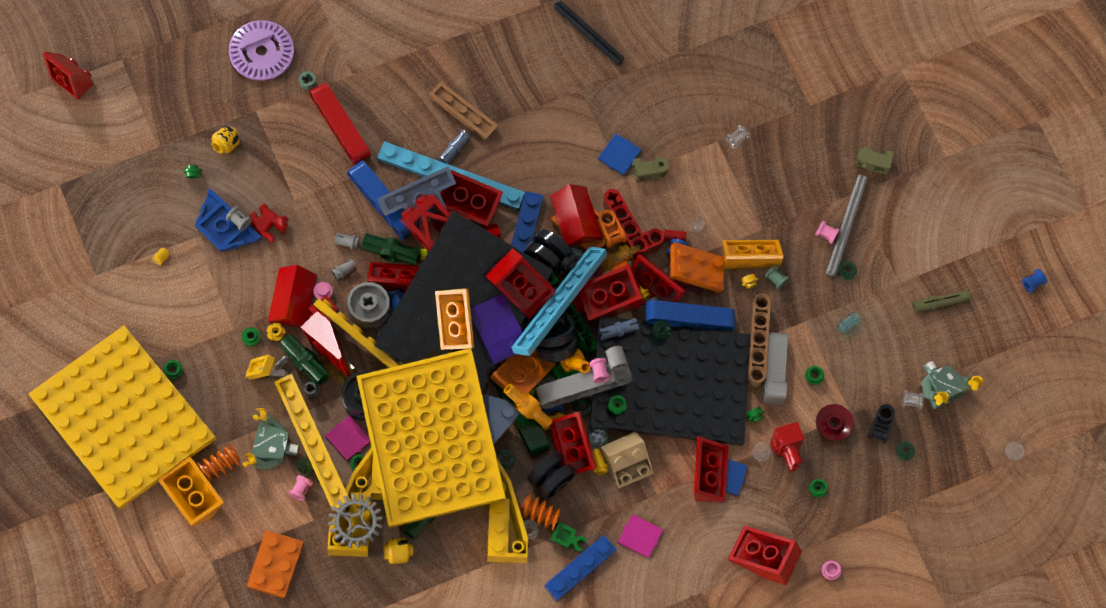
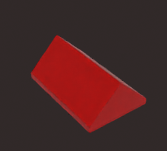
[440,170,503,227]
[550,184,602,247]
[632,254,689,303]
[367,262,420,293]
[268,265,317,328]
[550,411,596,474]
[694,436,729,503]

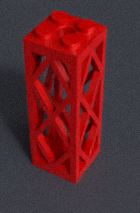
[400,194,451,252]

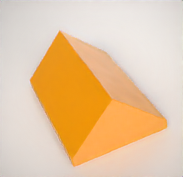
[722,240,784,269]
[435,288,474,350]
[158,456,224,527]

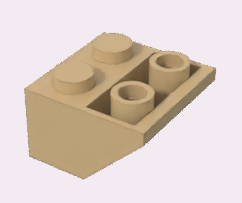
[601,432,654,489]

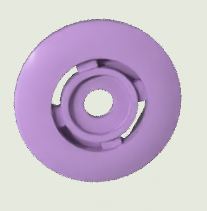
[229,20,294,81]

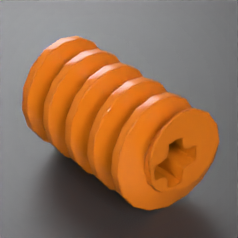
[196,443,241,483]
[520,493,561,531]

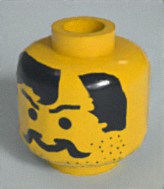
[211,126,240,154]
[383,538,413,564]

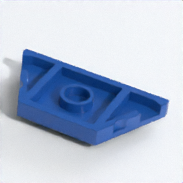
[195,188,262,253]

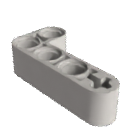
[763,332,788,406]

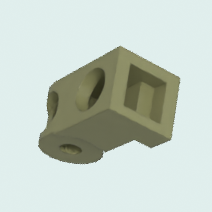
[856,147,894,175]
[632,157,669,183]

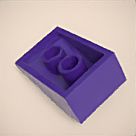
[470,294,523,364]

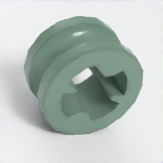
[299,71,316,90]

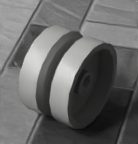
[347,282,390,331]

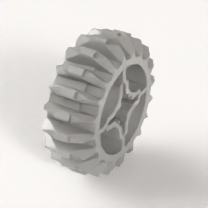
[328,494,383,548]

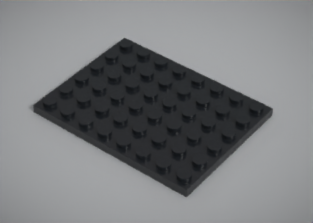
[374,211,553,391]
[590,316,750,446]

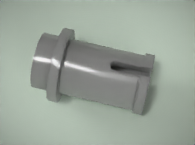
[334,232,360,250]
[332,258,357,280]

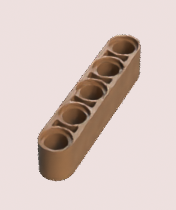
[748,294,771,388]

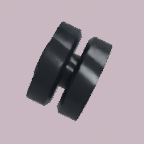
[524,229,573,275]
[535,316,578,362]
[342,372,369,421]
[527,451,577,500]

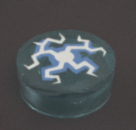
[589,428,609,448]

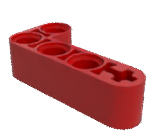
[603,189,664,258]

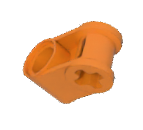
[598,210,627,249]

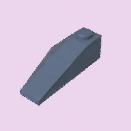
[483,395,520,444]

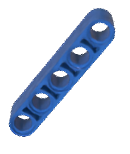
[347,161,419,241]
[645,300,735,332]

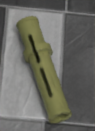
[912,289,970,313]

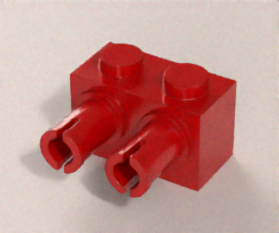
[770,421,804,472]

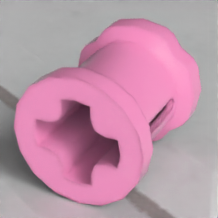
[815,221,840,244]
[589,358,611,383]
[289,475,313,501]

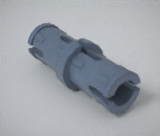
[439,130,471,165]
[598,318,639,341]

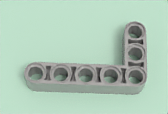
[536,346,633,409]

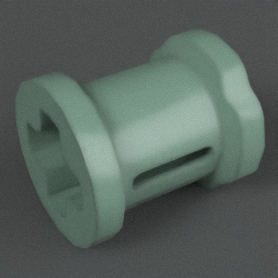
[764,265,790,290]

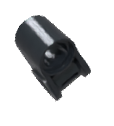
[867,404,895,444]

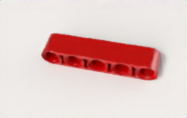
[309,82,371,165]

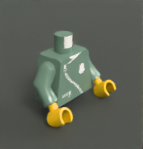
[921,361,983,409]
[242,408,299,470]

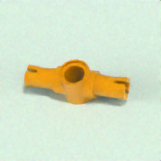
[560,349,590,374]
[503,384,552,428]

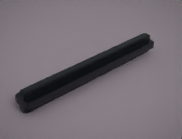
[553,0,624,65]

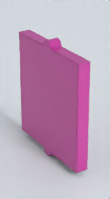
[325,416,371,461]
[618,514,663,558]

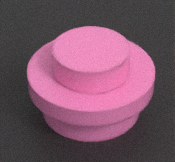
[314,282,333,299]
[821,560,841,580]

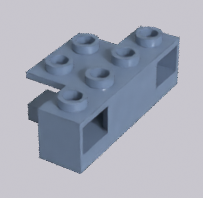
[377,166,456,224]

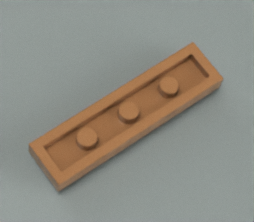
[429,81,498,141]

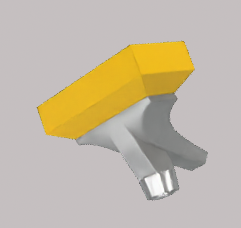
[245,355,288,380]

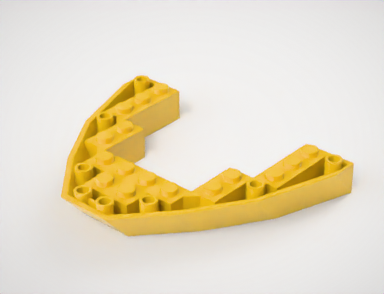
[328,447,528,563]

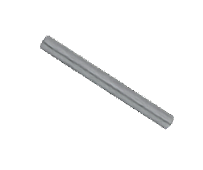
[826,175,867,277]

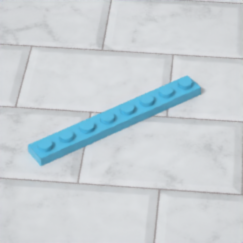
[377,141,525,211]
[511,247,608,356]

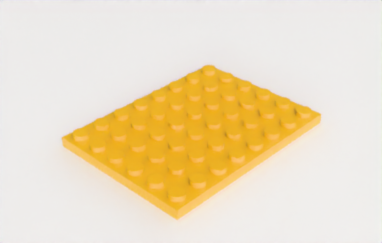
[28,325,216,510]
[357,348,506,528]

